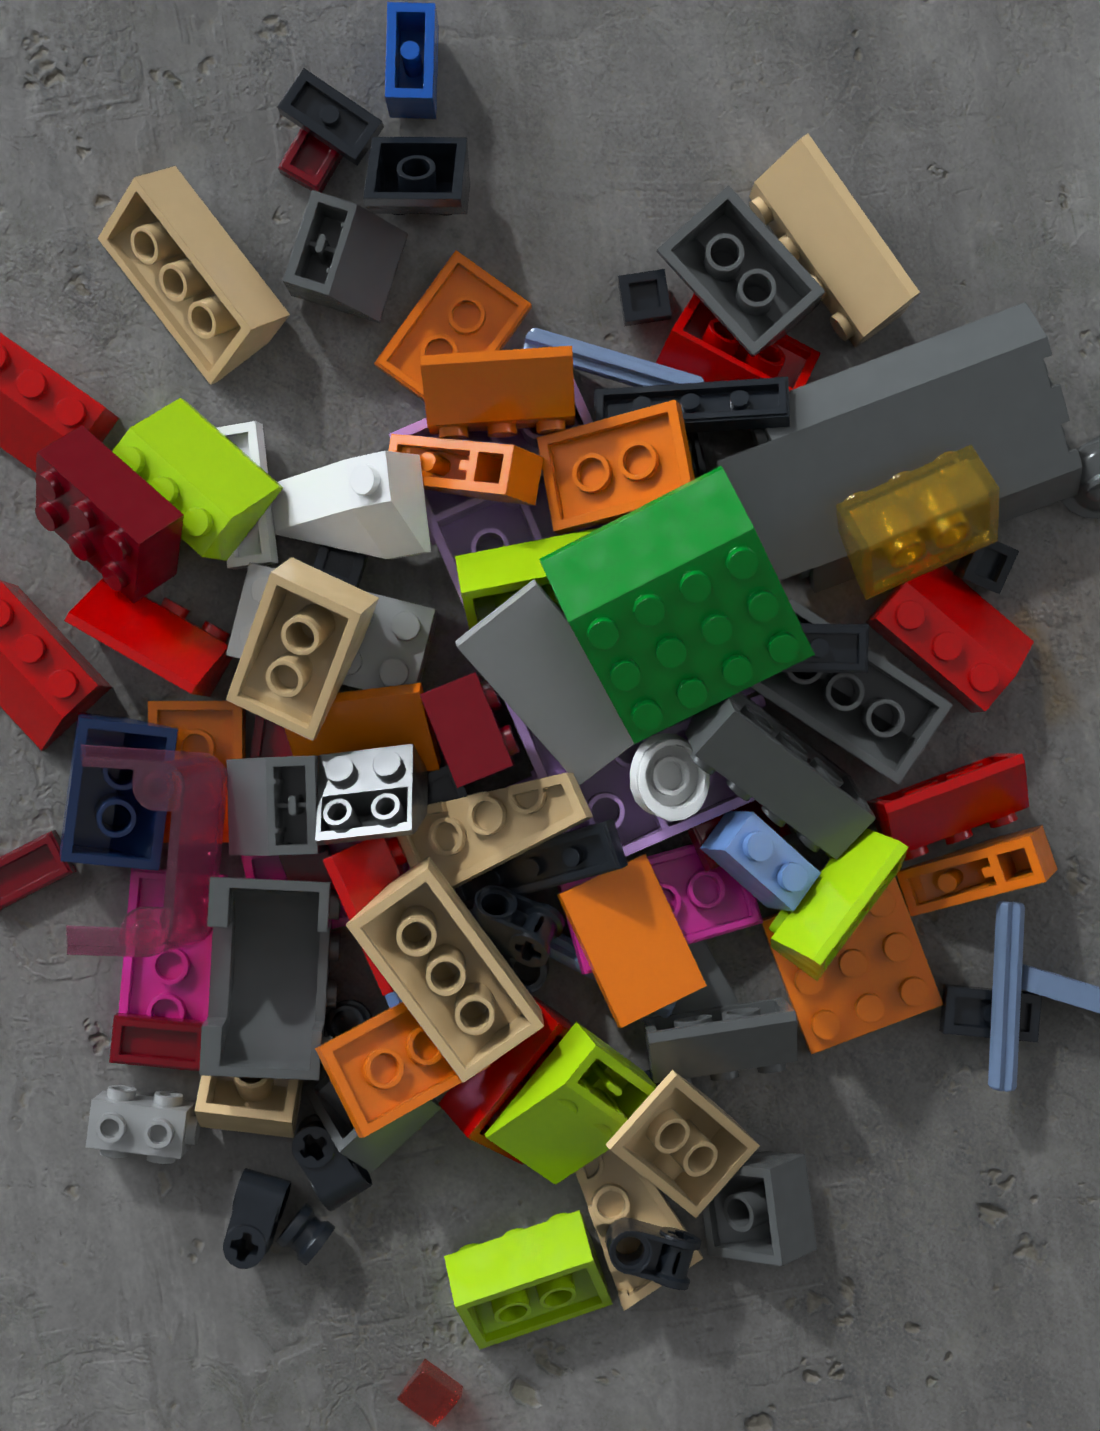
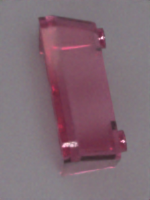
[66,745,228,957]

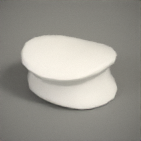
[630,733,710,821]

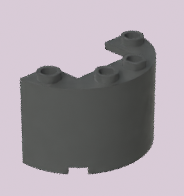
[199,876,341,1080]

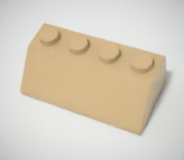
[749,133,920,348]
[98,166,290,385]
[346,856,544,1083]

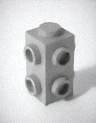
[86,1085,201,1164]

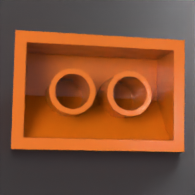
[420,346,575,440]

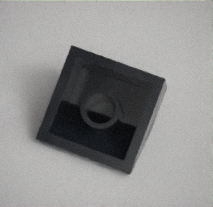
[363,137,470,216]

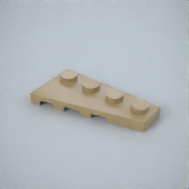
[397,773,593,889]
[575,1150,703,1311]

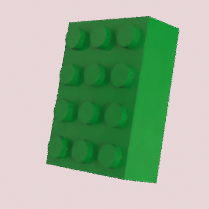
[539,466,815,744]

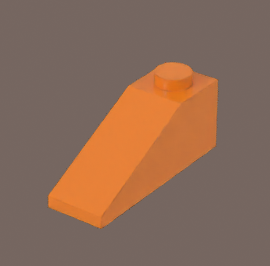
[388,434,544,506]
[897,825,1058,917]

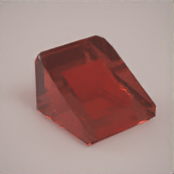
[397,1359,463,1427]

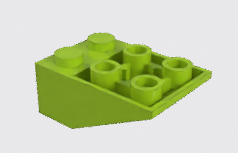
[484,1021,657,1185]

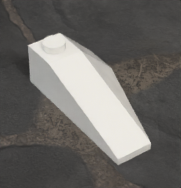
[271,451,431,559]

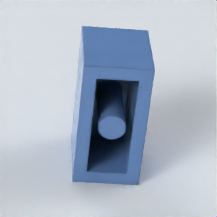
[700,811,821,911]

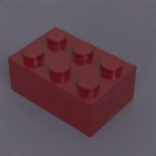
[35,425,184,603]
[420,672,521,788]

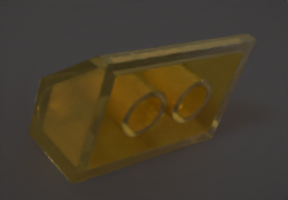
[835,445,1000,600]

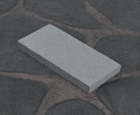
[455,579,634,786]

